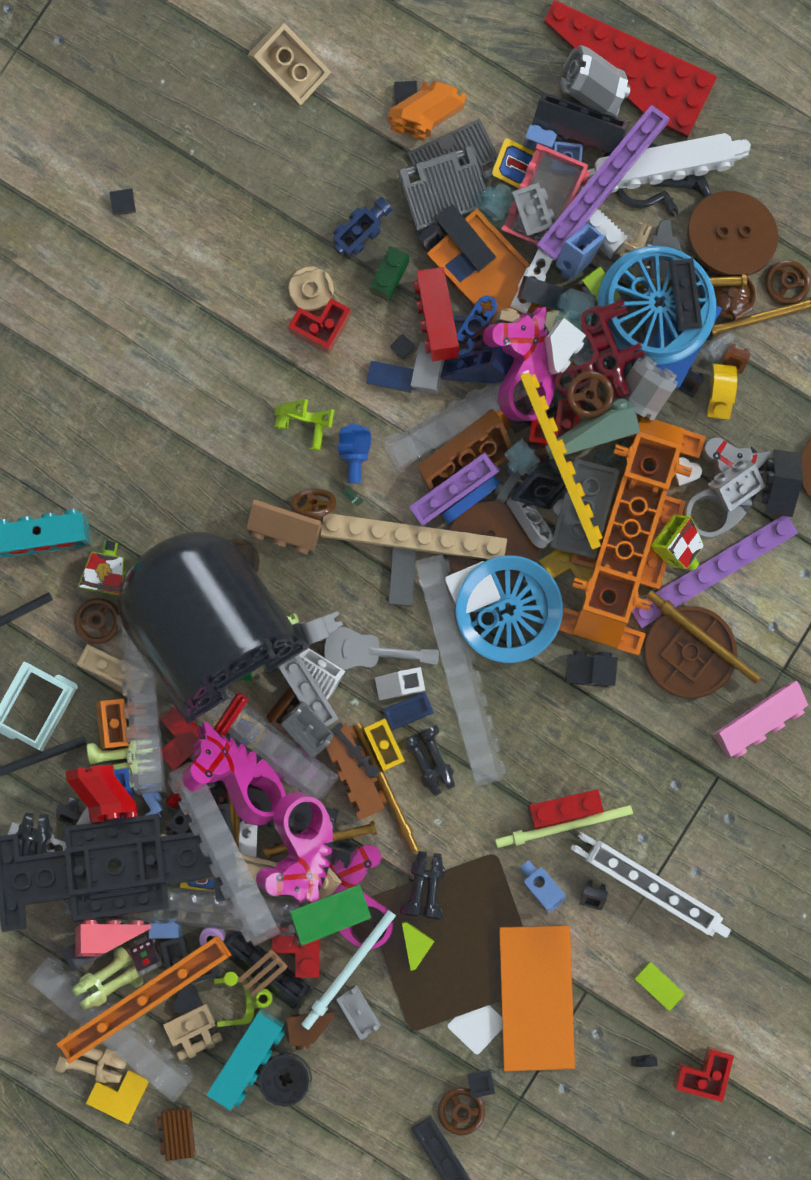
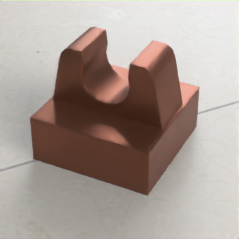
[721,343,751,374]

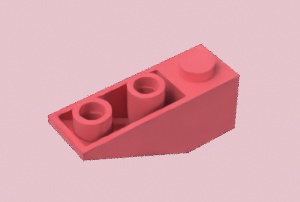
[75,920,151,957]

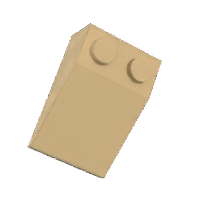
[247,22,331,105]

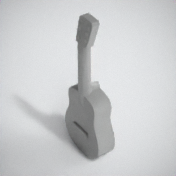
[325,627,439,671]

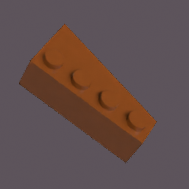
[417,408,516,492]
[326,723,387,821]

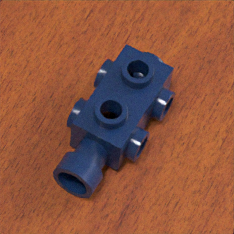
[333,197,393,258]

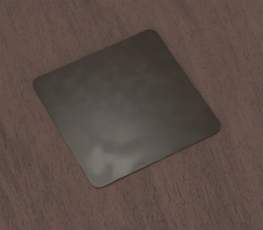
[368,854,523,1030]

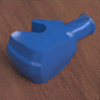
[337,423,371,484]

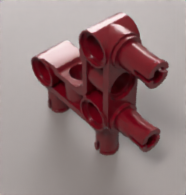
[555,298,646,416]

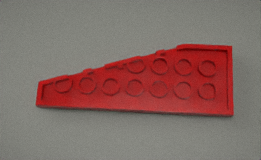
[544,0,717,138]

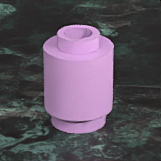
[199,924,225,946]

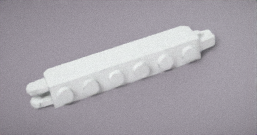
[579,133,751,193]
[571,832,731,938]

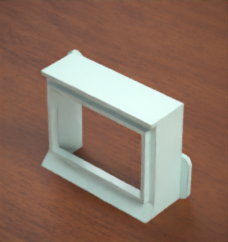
[0,662,78,751]

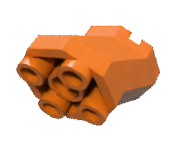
[387,81,467,141]

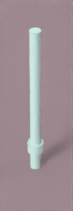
[302,910,396,1030]

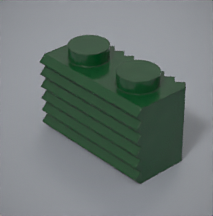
[370,246,409,301]

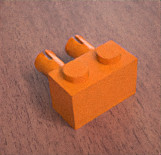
[96,699,149,749]

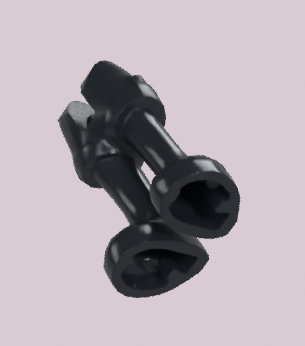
[398,725,455,796]
[18,812,52,857]
[400,851,445,920]

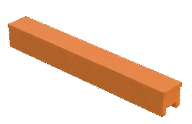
[56,935,231,1064]

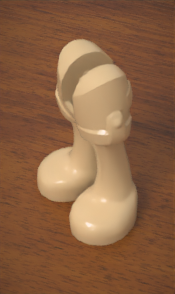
[55,1029,127,1083]

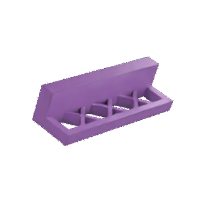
[409,453,501,526]

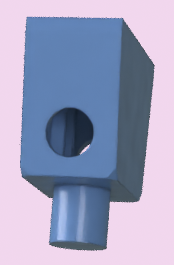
[556,223,606,280]
[519,860,567,914]

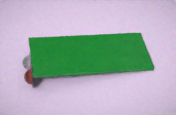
[288,884,371,947]

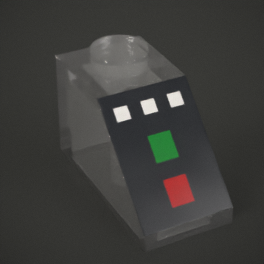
[130,936,165,977]

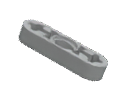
[506,488,553,548]

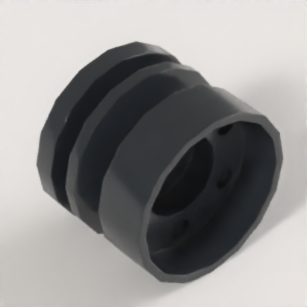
[259,1053,312,1107]

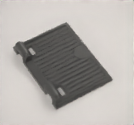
[406,119,498,183]
[397,146,491,230]

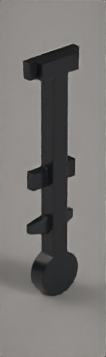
[330,722,379,778]

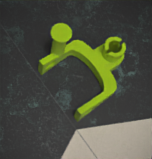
[274,399,335,452]
[214,972,272,1027]

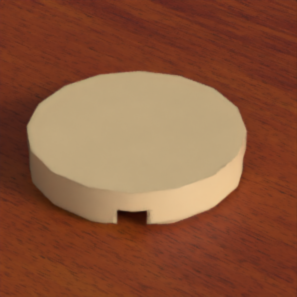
[288,266,334,313]

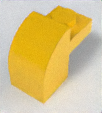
[707,364,737,420]

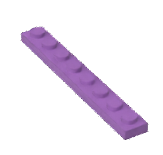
[537,105,670,261]
[631,516,798,629]

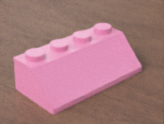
[712,681,808,759]

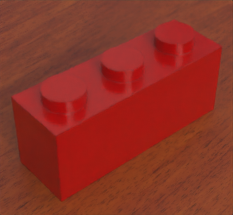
[528,789,604,828]

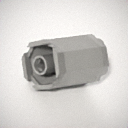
[560,45,630,117]
[614,356,678,421]

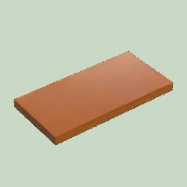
[426,208,565,324]
[499,925,575,1071]

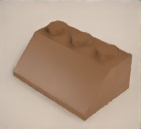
[247,499,322,555]

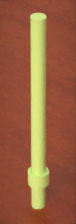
[495,805,633,848]

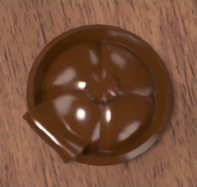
[713,275,756,321]

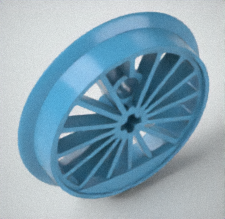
[597,246,716,365]

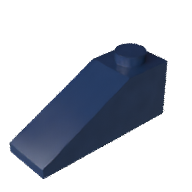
[440,347,514,383]

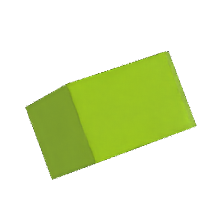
[402,921,434,970]

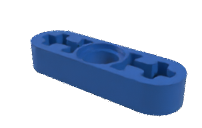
[457,296,497,355]
[440,475,500,524]

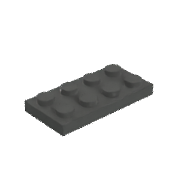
[550,458,620,560]

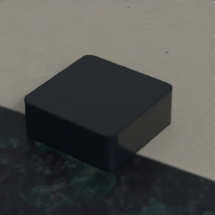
[390,334,415,359]

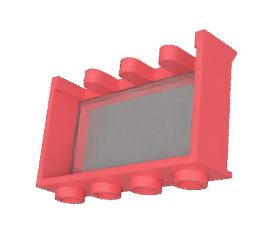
[501,144,591,246]

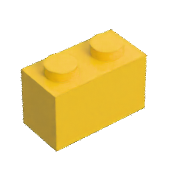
[364,719,405,772]

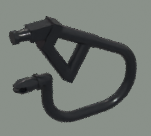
[604,143,712,217]

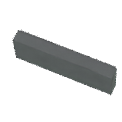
[389,547,416,606]

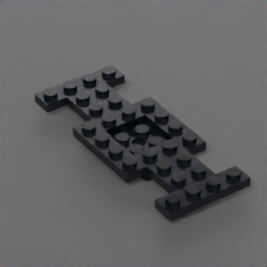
[0,803,241,933]

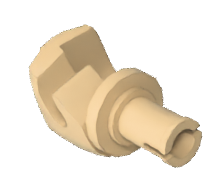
[610,222,652,280]

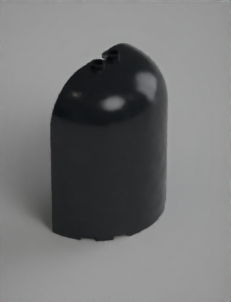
[118,532,308,724]

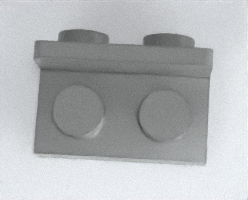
[512,183,556,236]
[708,460,766,512]

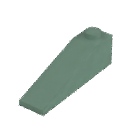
[545,399,640,459]

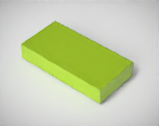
[634,961,685,1011]

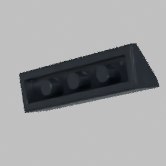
[225,929,311,1009]

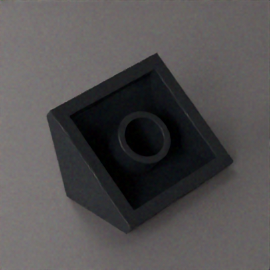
[511,458,568,510]

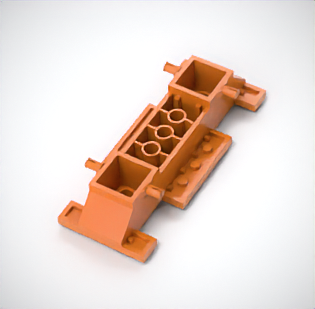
[558,415,706,656]

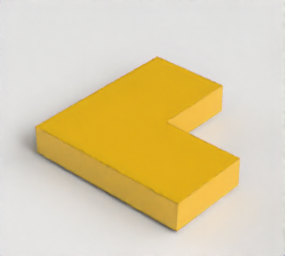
[539,550,592,585]
[86,1070,150,1124]

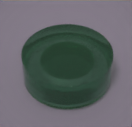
[342,485,364,506]

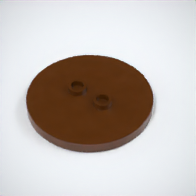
[687,191,778,277]
[447,501,538,592]
[643,606,737,699]

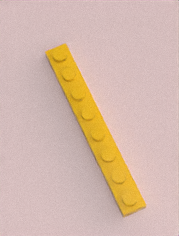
[520,370,603,550]

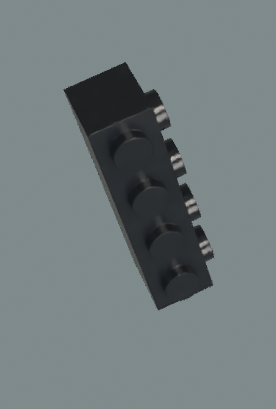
[532,93,630,154]
[247,787,338,834]

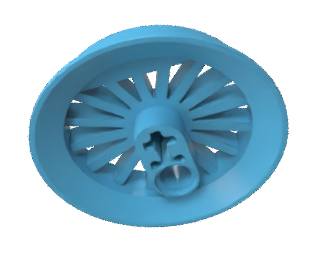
[456,556,563,663]

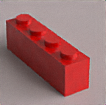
[413,267,459,362]

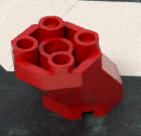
[65,765,138,823]

